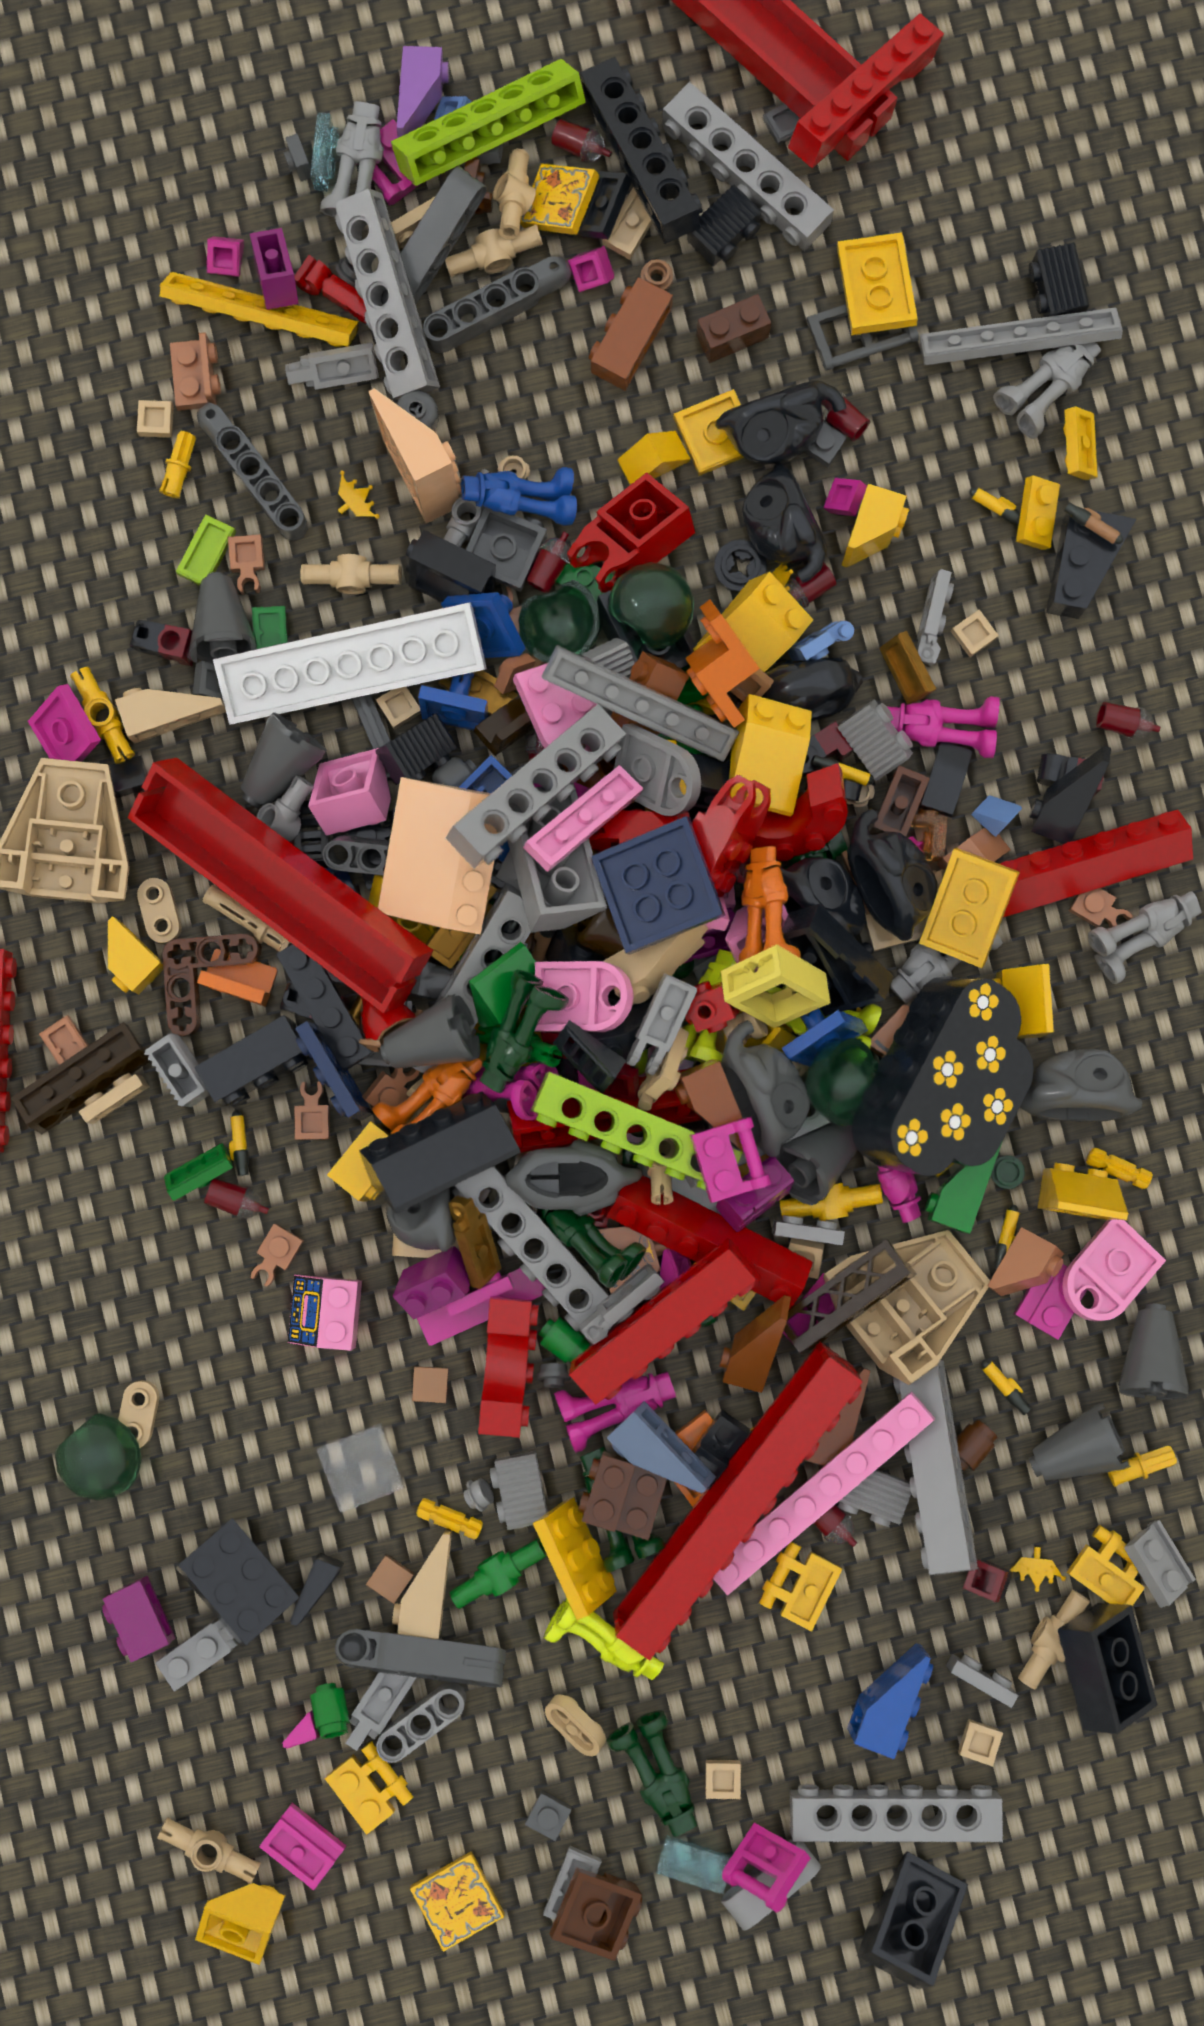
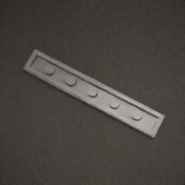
[920,308,1123,365]
[542,645,739,762]

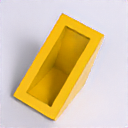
[617,431,691,485]

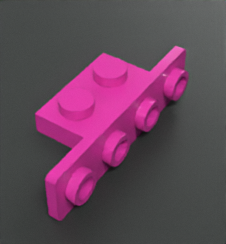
[417,1268,547,1346]

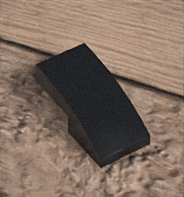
[920,742,973,818]
[692,1410,750,1491]

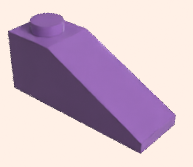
[396,46,449,138]

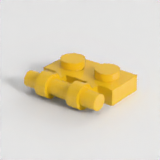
[1067,1525,1145,1606]
[759,1541,842,1632]
[325,1741,413,1835]

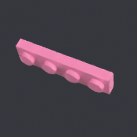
[523,765,644,872]

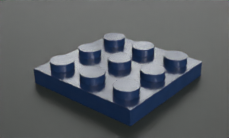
[591,816,726,955]
[295,1021,374,1121]

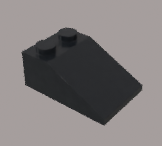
[857,1852,968,1989]

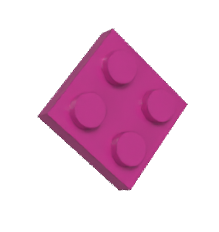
[28,684,101,762]

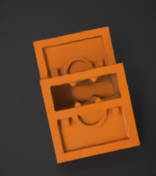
[685,599,760,728]

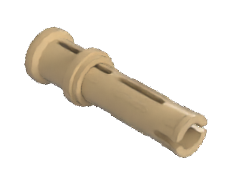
[202,884,292,952]

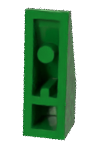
[925,1141,1003,1234]

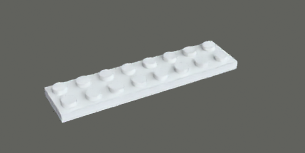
[213,602,487,725]

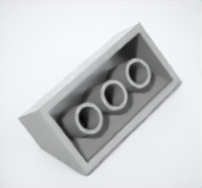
[508,784,607,932]

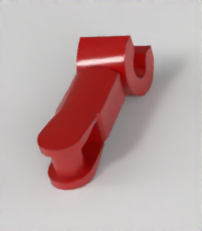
[294,255,367,324]

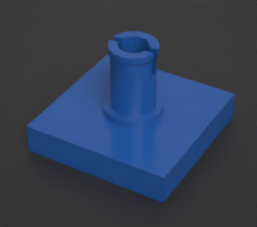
[441,592,526,658]
[418,672,489,731]
[782,1009,868,1067]

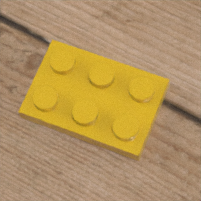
[837,232,918,335]
[919,848,1020,968]
[533,1497,617,1620]

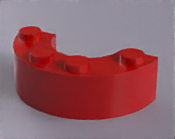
[751,763,848,861]
[478,1297,539,1438]

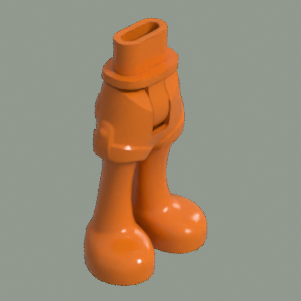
[739,846,801,968]
[372,1057,483,1135]

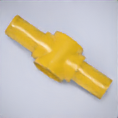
[70,667,135,764]
[779,1183,883,1221]

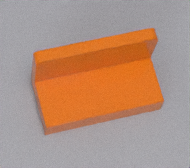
[197,949,278,1007]

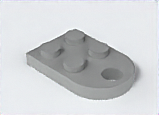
[613,723,701,816]

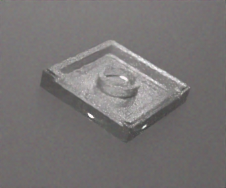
[316,1423,405,1513]

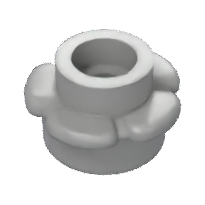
[464,1478,494,1512]

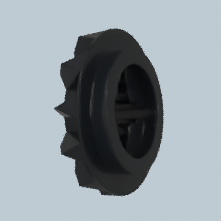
[714,540,767,592]

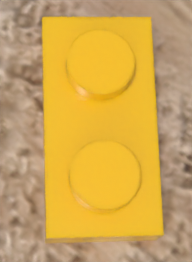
[1063,406,1098,481]
[1016,475,1060,550]

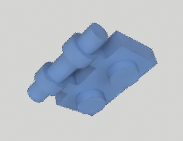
[787,621,854,661]

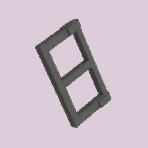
[807,304,919,371]

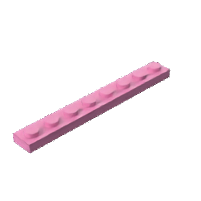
[713,1392,935,1596]

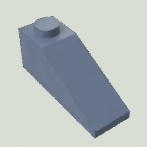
[607,1401,716,1493]

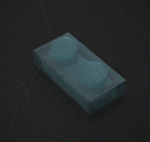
[310,113,339,191]
[656,1835,732,1894]

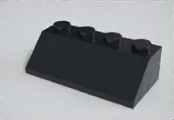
[359,1091,521,1214]

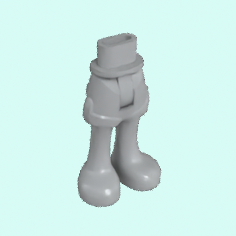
[320,101,384,217]
[993,342,1101,439]
[1088,891,1202,984]
[890,934,1003,1004]

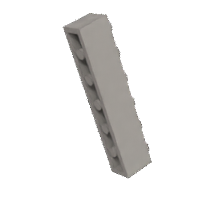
[893,1360,978,1575]

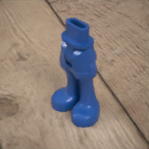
[461,467,577,526]

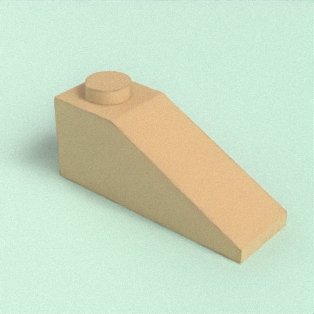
[115,688,226,744]
[603,924,708,1006]
[392,1529,452,1640]

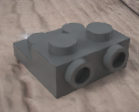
[466,507,548,592]

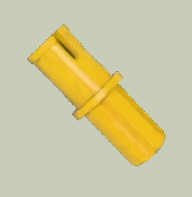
[159,431,196,499]
[1107,1446,1177,1487]

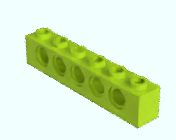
[391,59,586,186]
[530,1072,743,1191]

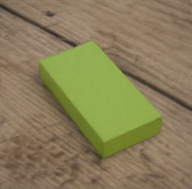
[176,514,236,586]

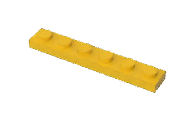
[160,271,359,347]

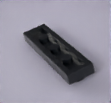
[276,944,374,1071]

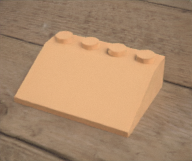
[368,388,461,524]
[378,777,498,935]

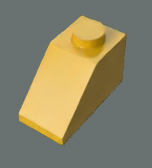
[108,916,163,995]

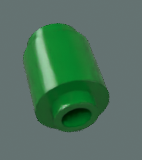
[538,1316,590,1363]
[310,1683,350,1739]

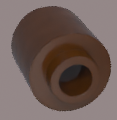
[956,1419,998,1471]

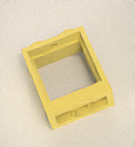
[721,945,830,1028]

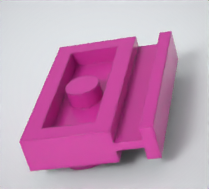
[1014,1264,1087,1340]
[259,1803,346,1890]

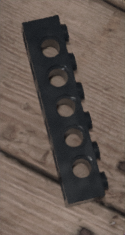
[580,57,703,244]

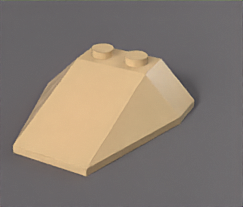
[0,758,130,903]
[823,1230,990,1385]

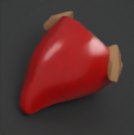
[358,997,423,1052]

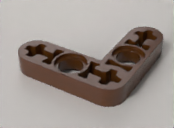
[162,934,262,1036]

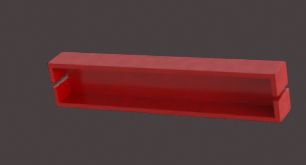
[671,0,898,161]
[127,757,434,1013]
[613,1341,863,1661]

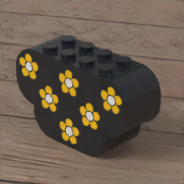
[852,976,1034,1176]

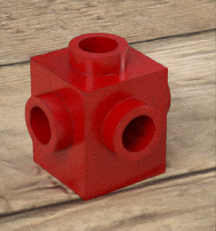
[685,981,741,1033]

